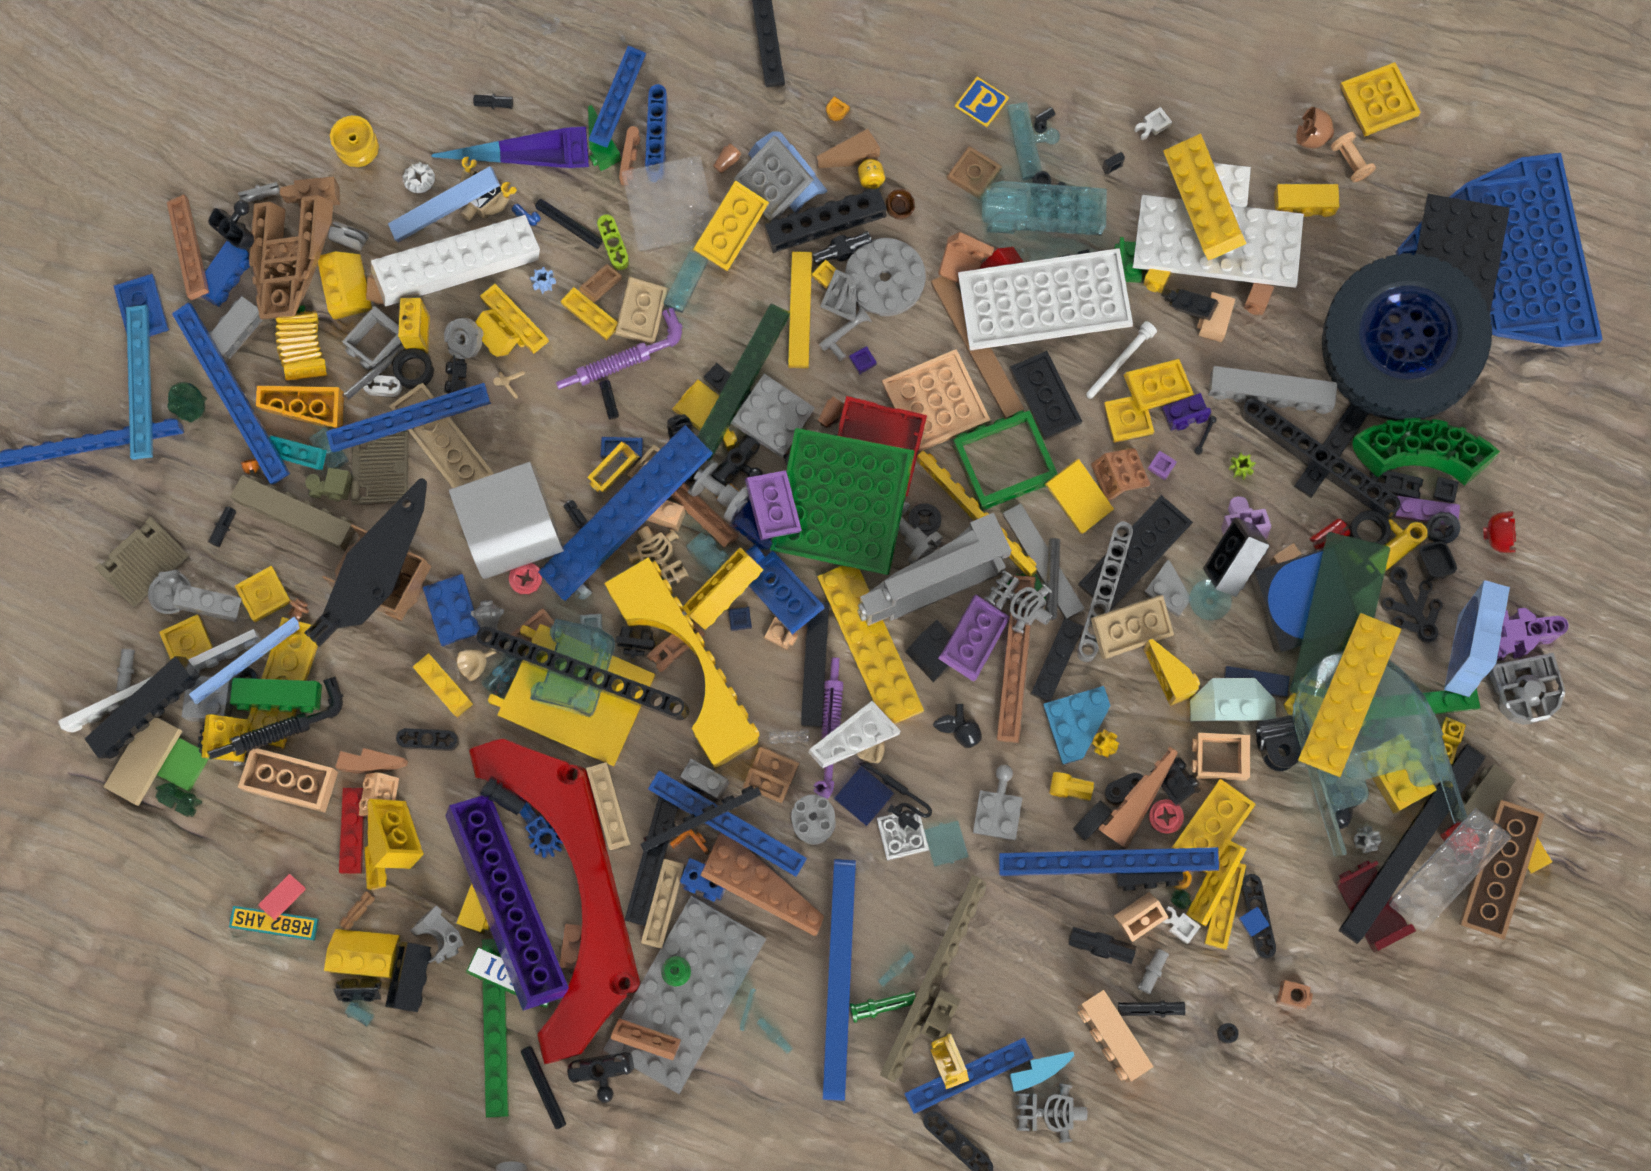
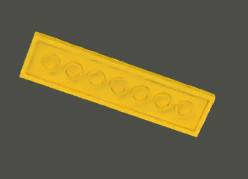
[817,565,924,724]
[1298,613,1401,777]

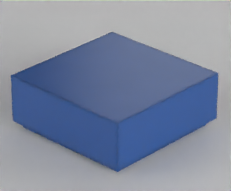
[1238,907,1270,937]

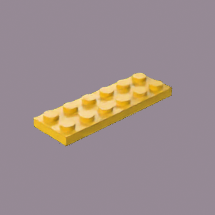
[247,617,318,749]

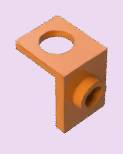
[670,830,709,854]

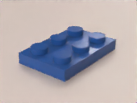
[114,274,169,336]
[423,574,480,646]

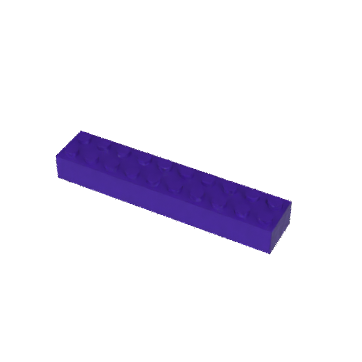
[445,796,569,1011]

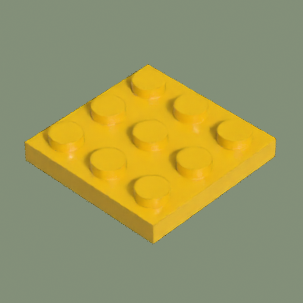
[1340,62,1421,136]

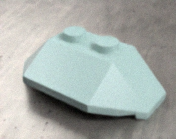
[1190,678,1276,721]

